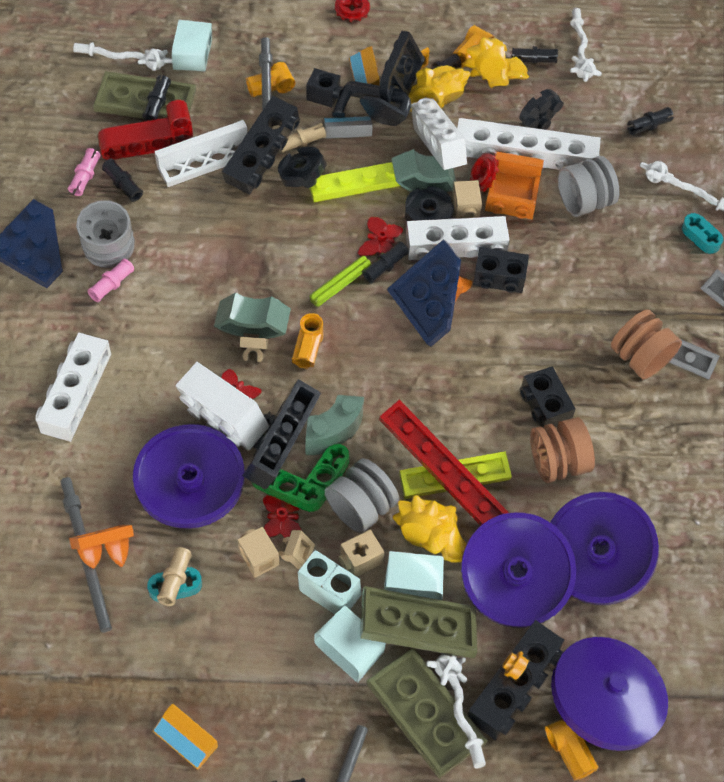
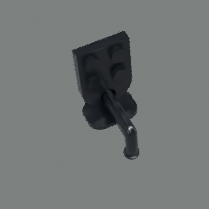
[332,31,425,126]

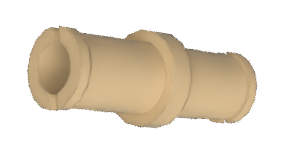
[281,123,326,153]
[157,547,192,606]

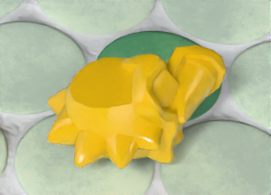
[463,37,529,88]
[409,65,471,112]
[392,495,467,563]

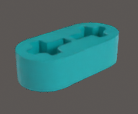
[681,213,723,254]
[147,567,202,602]

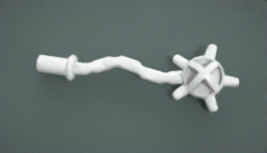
[570,8,602,82]
[73,42,172,71]
[640,161,724,211]
[426,653,486,768]

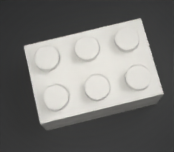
[175,362,269,451]

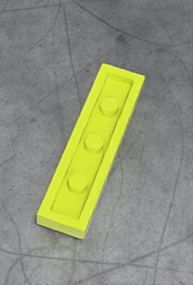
[309,162,400,202]
[399,451,512,499]

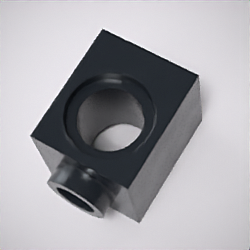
[306,68,343,108]

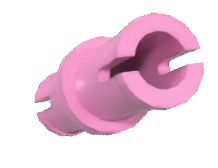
[68,148,101,196]
[88,258,134,302]

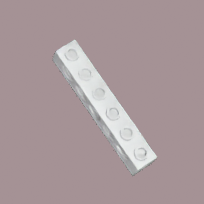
[457,118,601,171]

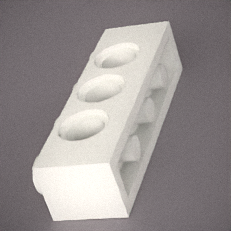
[411,98,467,170]
[406,216,509,260]
[35,333,111,442]

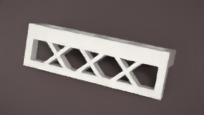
[155,120,248,187]

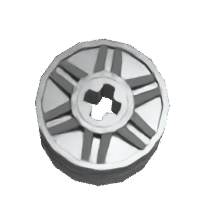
[558,156,619,217]
[76,201,135,268]
[325,458,399,534]

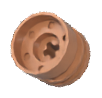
[611,309,682,379]
[530,417,595,483]

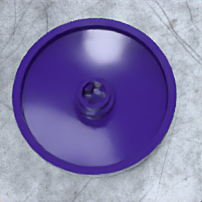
[133,424,245,528]
[550,492,659,605]
[461,512,576,628]
[551,637,668,751]

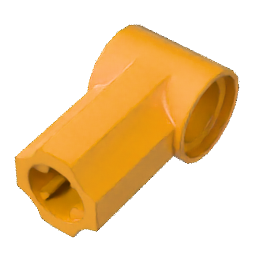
[453,25,494,68]
[246,62,296,97]
[292,313,323,369]
[545,719,599,781]

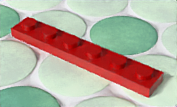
[379,399,509,526]

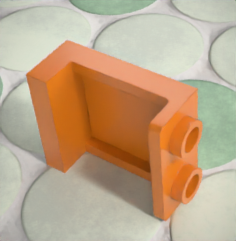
[485,151,544,219]

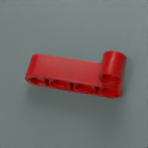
[97,100,193,160]

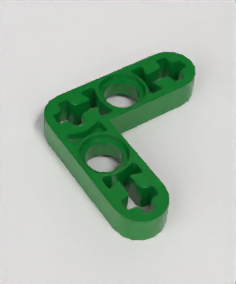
[251,444,350,512]

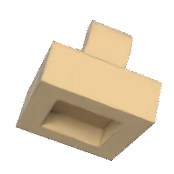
[240,337,269,362]
[278,530,315,569]

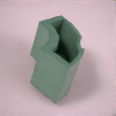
[391,149,456,192]
[214,293,291,339]
[305,395,364,455]

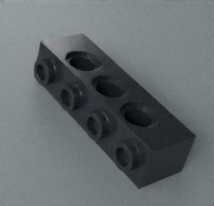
[222,95,300,195]
[242,379,321,490]
[468,620,565,741]

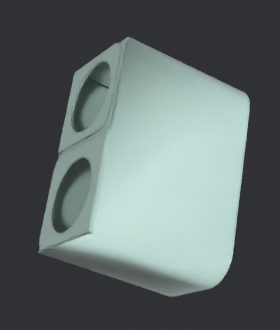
[172,20,212,72]
[298,550,362,614]
[384,551,444,600]
[314,606,386,682]

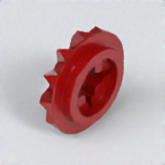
[335,0,370,23]
[470,153,500,192]

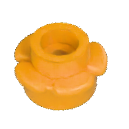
[502,651,529,680]

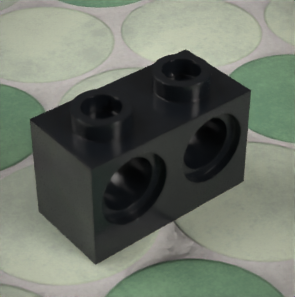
[473,247,529,293]
[520,366,576,428]

